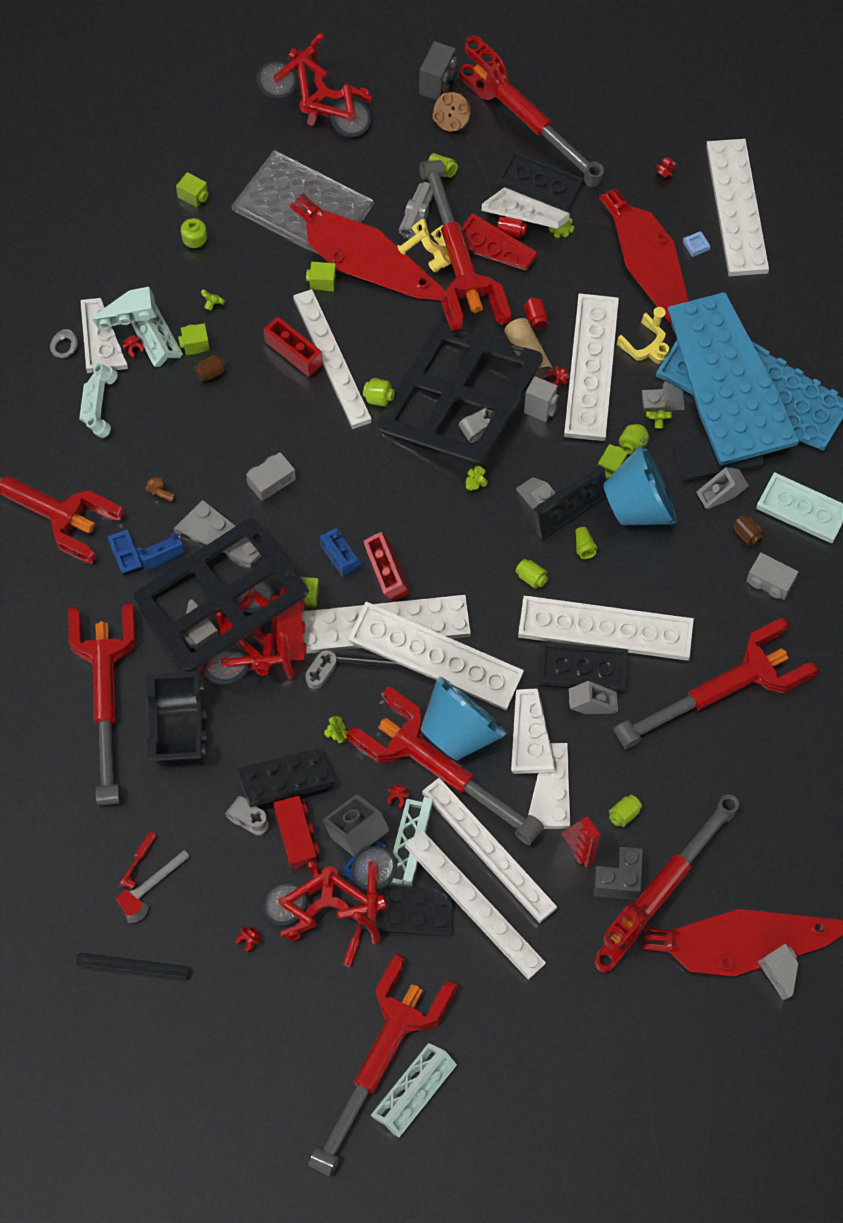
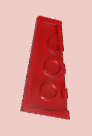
[461,213,537,271]
[561,816,601,869]

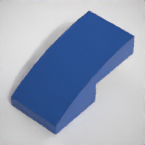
[107,530,142,574]

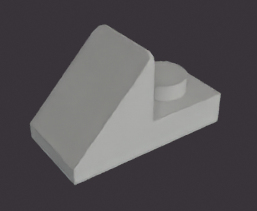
[642,382,685,412]

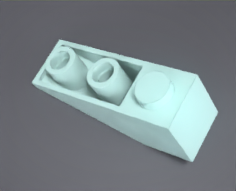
[92,287,156,329]

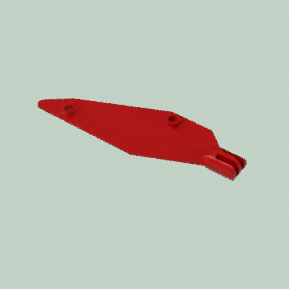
[599,187,689,325]
[289,193,445,301]
[643,909,843,977]

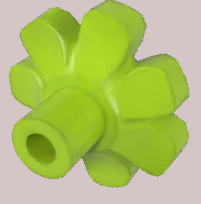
[549,218,574,238]
[201,290,225,310]
[646,410,672,428]
[466,465,488,491]
[324,716,348,743]

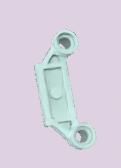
[79,363,118,438]

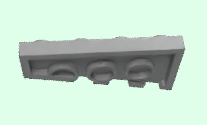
[174,500,261,567]

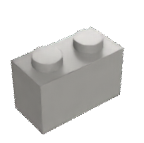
[524,376,559,422]
[246,452,296,501]
[747,552,799,600]

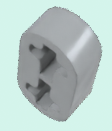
[306,650,337,689]

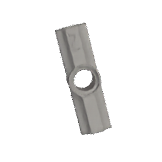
[399,182,434,239]

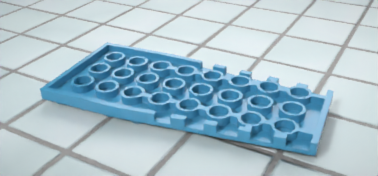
[668,292,799,466]
[656,341,843,451]

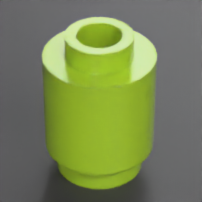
[516,559,548,589]
[609,795,642,827]

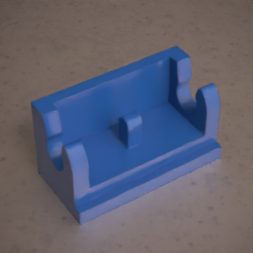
[320,528,362,577]
[137,532,184,571]

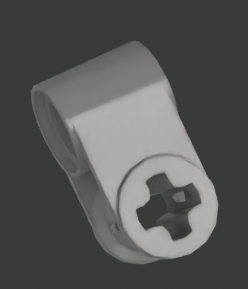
[458,408,495,443]
[225,796,269,835]

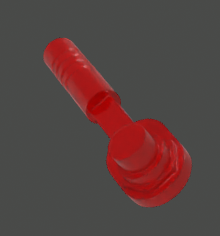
[118,831,156,889]
[343,904,362,967]

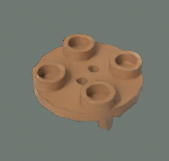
[433,92,471,131]

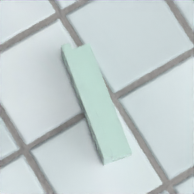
[131,304,183,367]
[386,797,433,887]
[371,1043,457,1137]

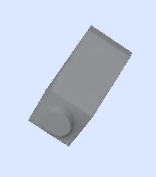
[696,467,749,509]
[516,477,556,509]
[183,599,218,651]
[569,681,618,714]
[758,944,798,1000]

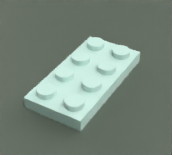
[756,472,843,543]

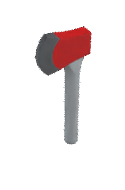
[115,850,190,924]

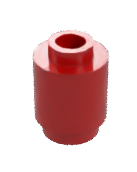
[497,216,527,238]
[524,297,548,329]

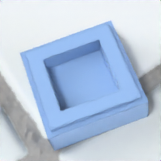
[683,231,710,257]

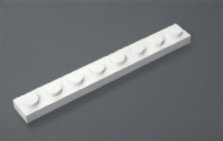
[293,289,371,429]
[422,778,557,923]
[405,830,546,980]

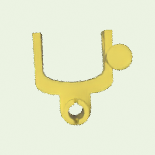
[398,218,451,272]
[616,307,669,364]

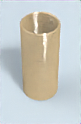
[505,318,553,381]

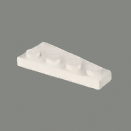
[482,187,570,229]
[81,298,128,373]
[511,689,556,774]
[528,743,570,829]

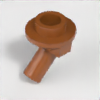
[145,477,174,502]

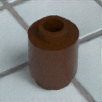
[194,354,226,381]
[733,515,764,546]

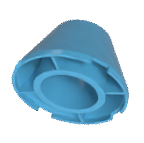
[604,445,677,525]
[421,676,507,760]

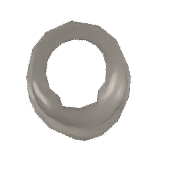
[50,329,78,359]

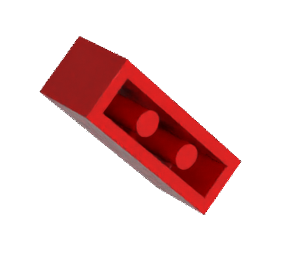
[264,316,323,377]
[363,532,411,602]
[271,596,307,660]
[273,796,320,871]

